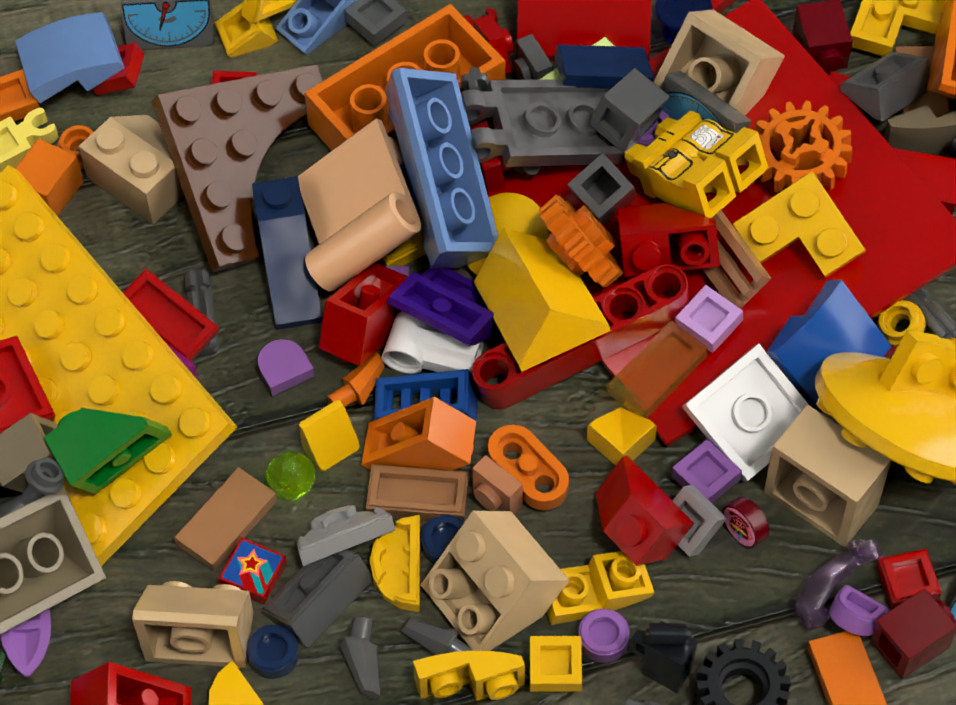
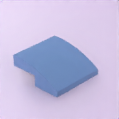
[15,12,125,103]

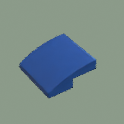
[767,279,891,413]

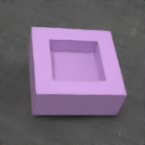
[675,285,743,353]

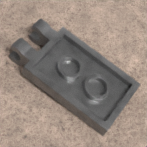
[461,79,637,167]

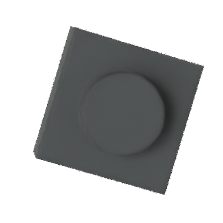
[344,0,407,46]
[512,34,553,80]

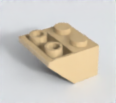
[421,511,569,651]

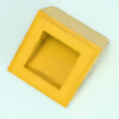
[214,0,278,58]
[298,400,360,471]

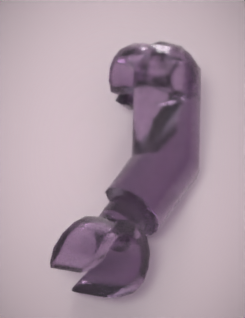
[794,539,884,629]

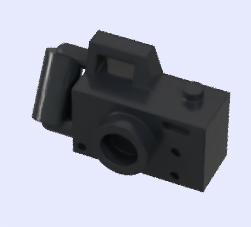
[630,621,697,694]

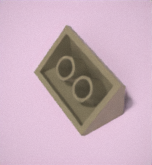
[0,487,106,634]

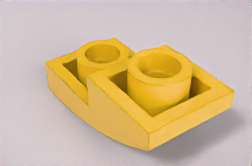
[546,551,655,625]
[413,651,525,701]

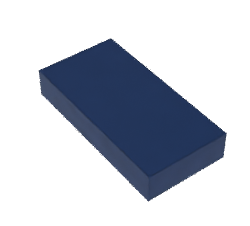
[554,45,654,89]

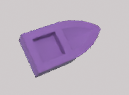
[0,608,51,678]

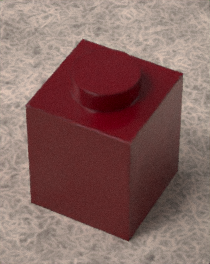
[792,0,853,73]
[870,588,956,680]

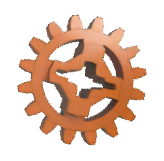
[756,101,853,193]
[539,195,624,287]

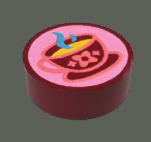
[722,497,769,548]

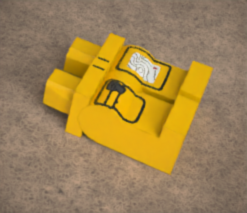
[624,110,769,218]

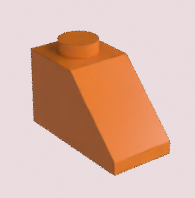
[361,397,476,471]

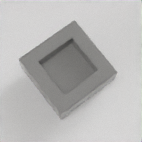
[673,485,727,557]

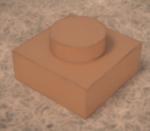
[472,455,523,515]

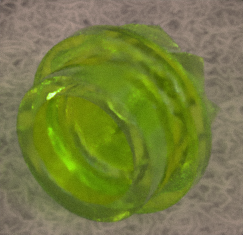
[266,450,315,500]

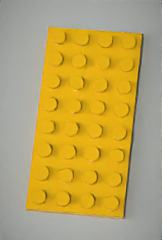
[0,165,237,566]

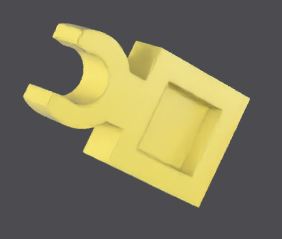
[0,108,59,173]

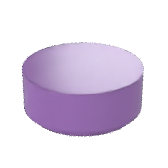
[578,609,630,663]

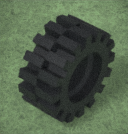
[694,639,791,705]

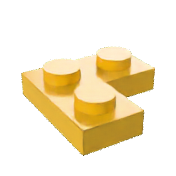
[850,0,946,56]
[733,171,866,278]

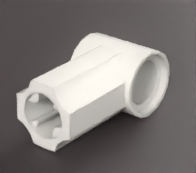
[381,311,483,376]

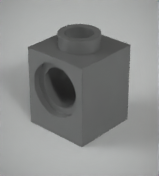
[589,68,670,153]

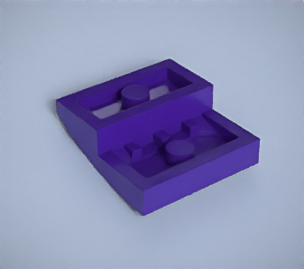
[388,266,499,346]

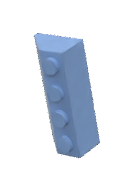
[385,68,498,269]

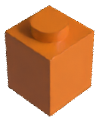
[15,138,84,216]

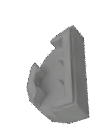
[297,505,396,566]

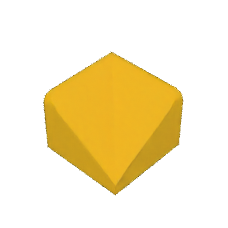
[587,407,657,466]

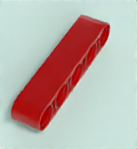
[472,264,690,409]

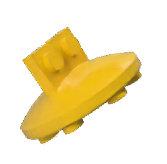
[815,330,956,485]

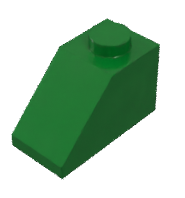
[44,408,172,494]

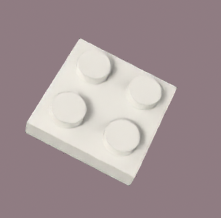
[681,344,809,482]

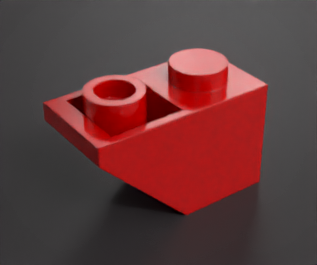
[617,203,720,277]

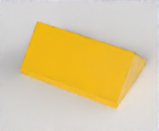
[474,228,611,372]

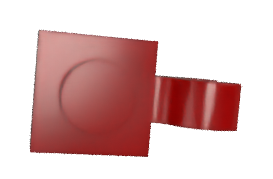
[464,8,514,74]

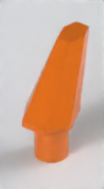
[327,352,385,407]

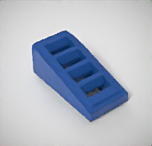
[374,369,478,426]

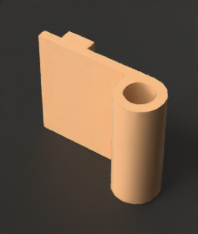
[298,118,421,292]

